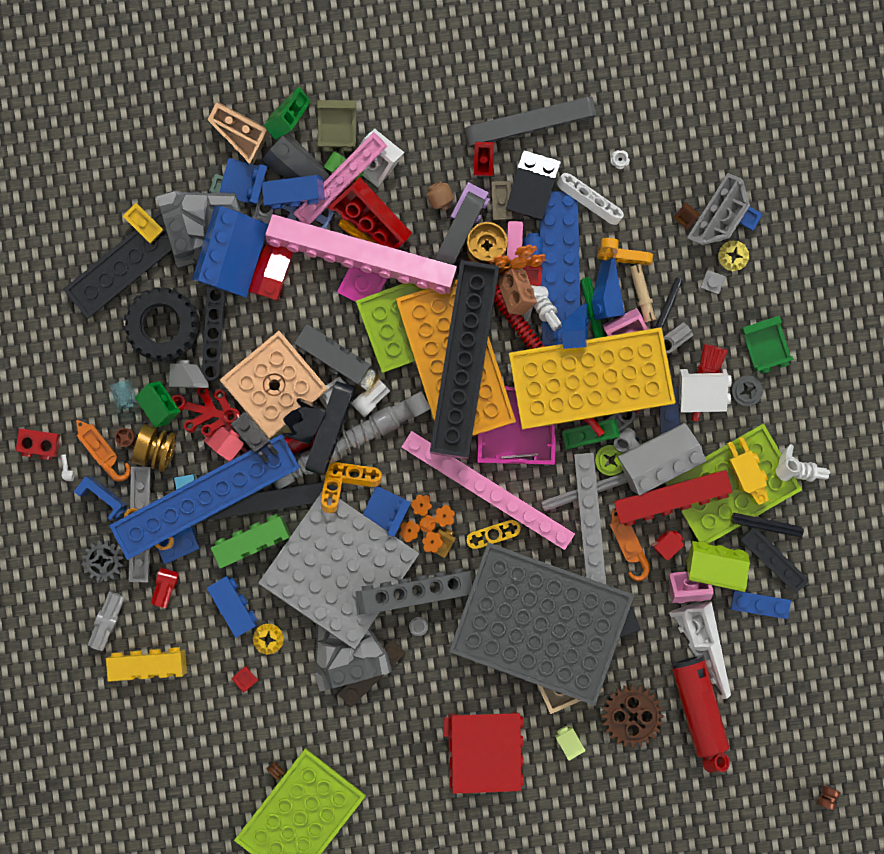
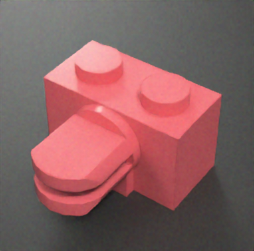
[203,425,250,462]

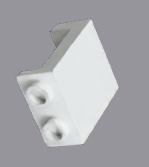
[679,369,732,412]

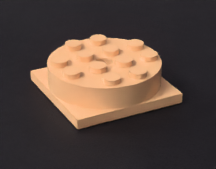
[220,331,329,439]

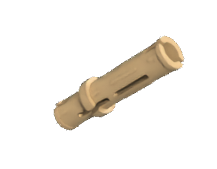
[629,264,656,323]

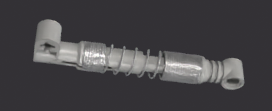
[274,391,431,490]

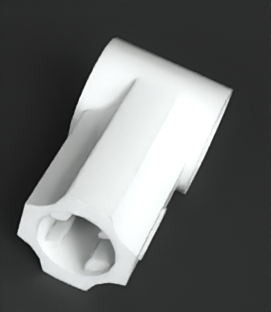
[351,379,390,418]

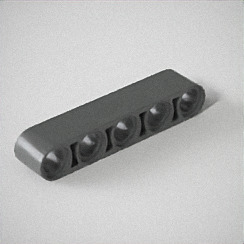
[434,191,486,265]

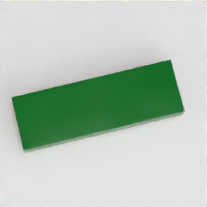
[562,418,620,450]

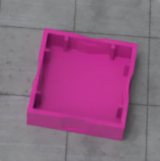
[477,386,555,465]

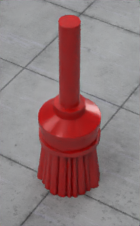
[691,343,728,421]

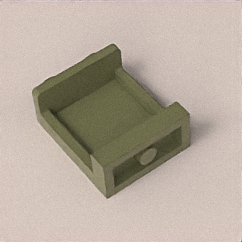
[317,100,357,152]

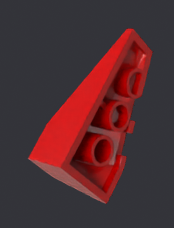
[248,243,294,302]

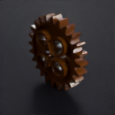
[601,684,664,748]

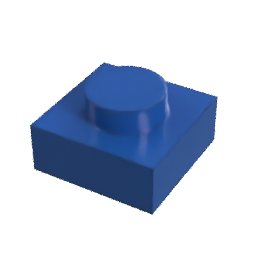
[739,206,762,231]

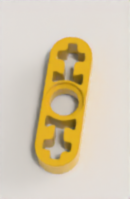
[466,520,520,549]

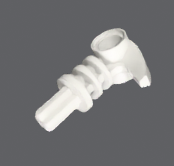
[522,285,562,331]
[776,444,830,482]

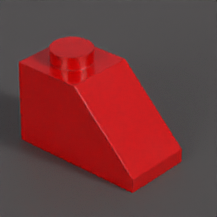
[473,142,494,176]

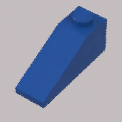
[592,258,625,320]
[558,303,589,349]

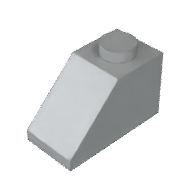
[169,360,208,388]

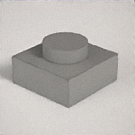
[700,270,725,295]

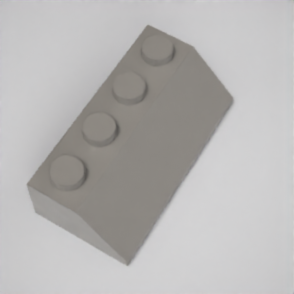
[618,423,706,495]

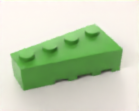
[211,514,291,568]

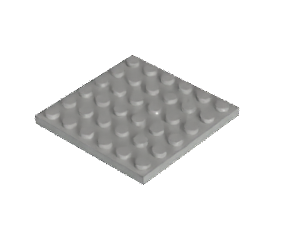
[258,492,419,649]

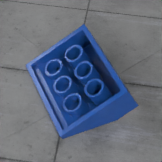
[192,206,269,298]

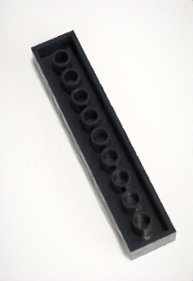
[430,260,499,460]

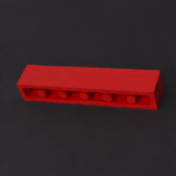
[613,470,733,526]

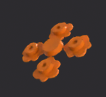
[489,245,546,275]
[400,495,455,553]

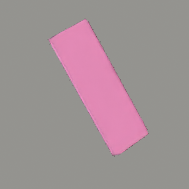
[507,221,523,260]

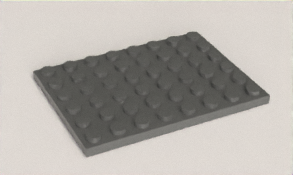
[449,542,634,706]

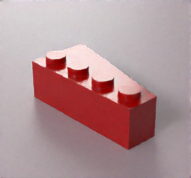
[327,177,412,249]

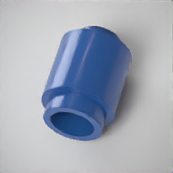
[524,233,543,259]

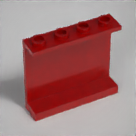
[448,711,524,794]

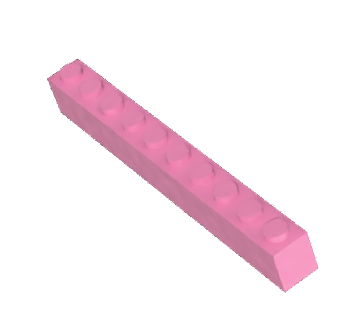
[265,214,457,294]
[402,431,575,550]

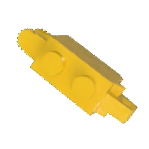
[727,437,769,505]

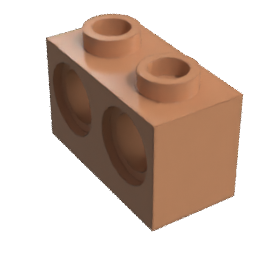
[497,269,537,315]

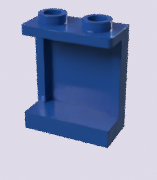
[74,476,127,521]

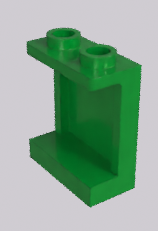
[741,316,794,374]

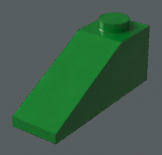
[264,86,311,140]

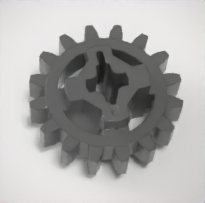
[82,540,124,582]

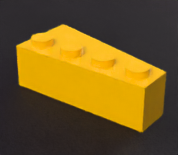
[106,647,187,681]

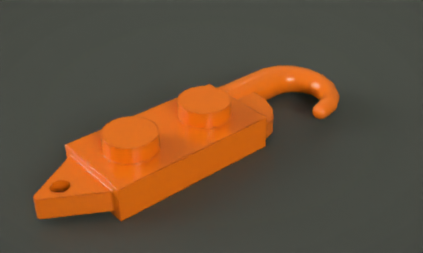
[76,420,131,482]
[609,509,650,581]

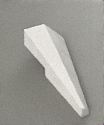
[669,602,731,699]

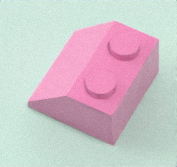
[602,308,648,336]
[669,572,713,603]

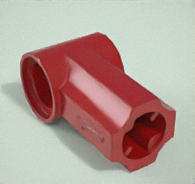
[151,567,179,608]

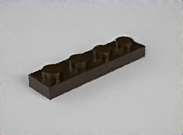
[338,639,406,708]

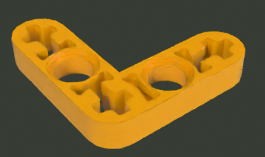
[597,238,653,265]
[321,462,382,513]

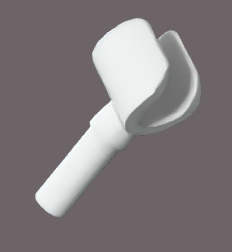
[61,455,74,481]

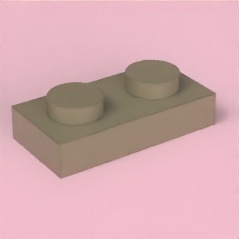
[491,181,512,221]

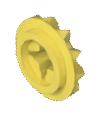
[718,241,749,271]

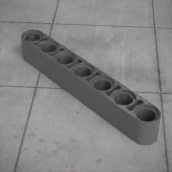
[465,97,597,147]

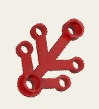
[172,388,241,438]

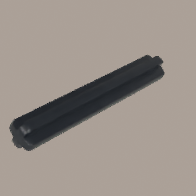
[731,513,804,538]

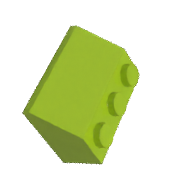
[686,541,750,592]

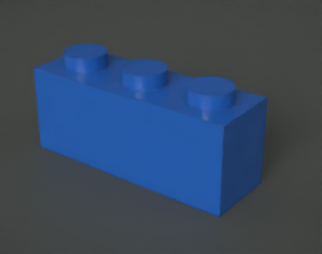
[262,175,325,210]
[207,575,258,638]

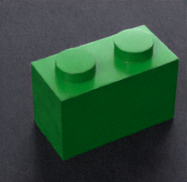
[135,381,181,428]

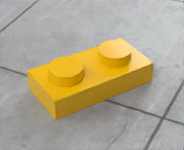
[123,203,164,244]

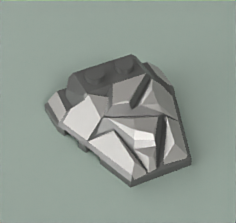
[156,190,241,269]
[315,625,393,691]

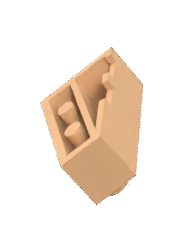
[208,103,269,164]

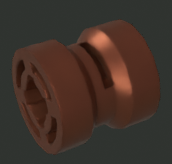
[115,428,136,447]
[816,785,841,810]

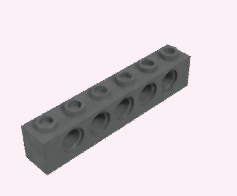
[356,568,472,614]

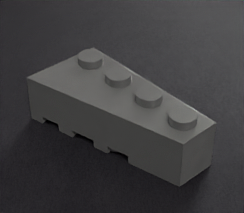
[295,324,372,386]

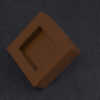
[673,203,700,230]

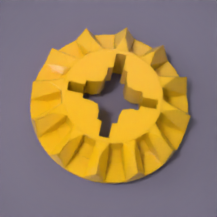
[253,624,284,655]

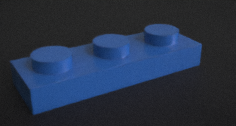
[730,590,791,619]

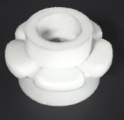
[611,150,630,169]

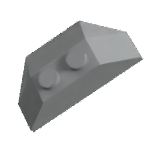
[687,173,750,245]

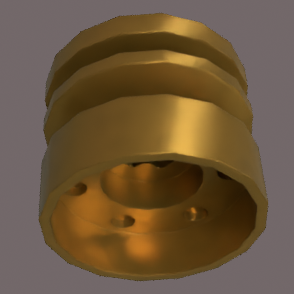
[467,222,508,264]
[132,424,176,472]

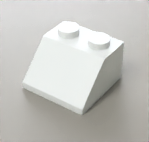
[359,129,404,188]

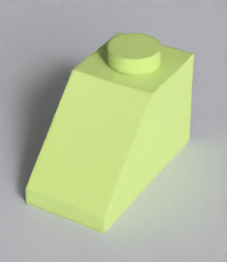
[555,726,585,760]

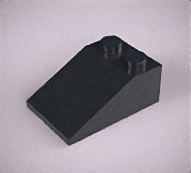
[506,151,561,221]

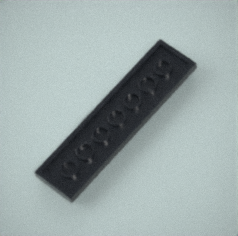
[63,210,172,319]

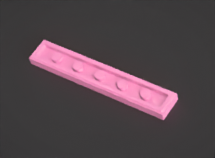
[293,132,388,225]

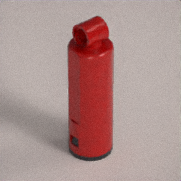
[671,655,730,773]

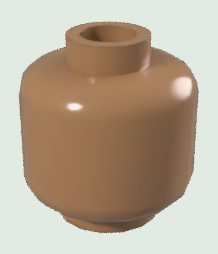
[427,181,455,211]

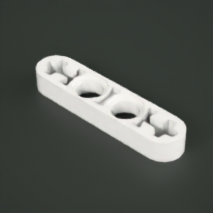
[557,173,624,225]

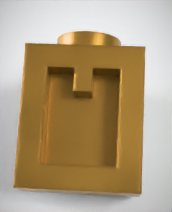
[433,527,456,558]

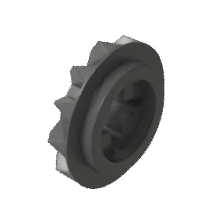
[732,376,763,406]

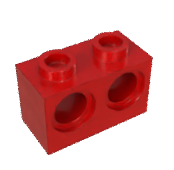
[16,428,61,460]
[651,530,684,561]

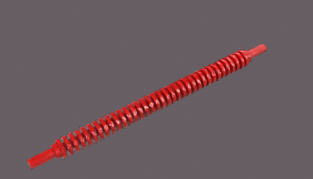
[467,258,605,437]

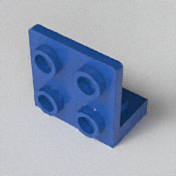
[219,158,267,205]
[363,486,411,537]

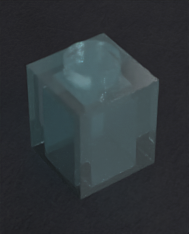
[110,379,137,410]

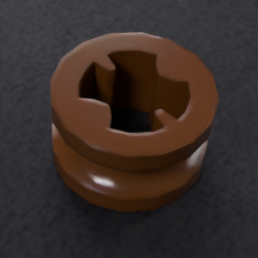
[267,761,285,780]

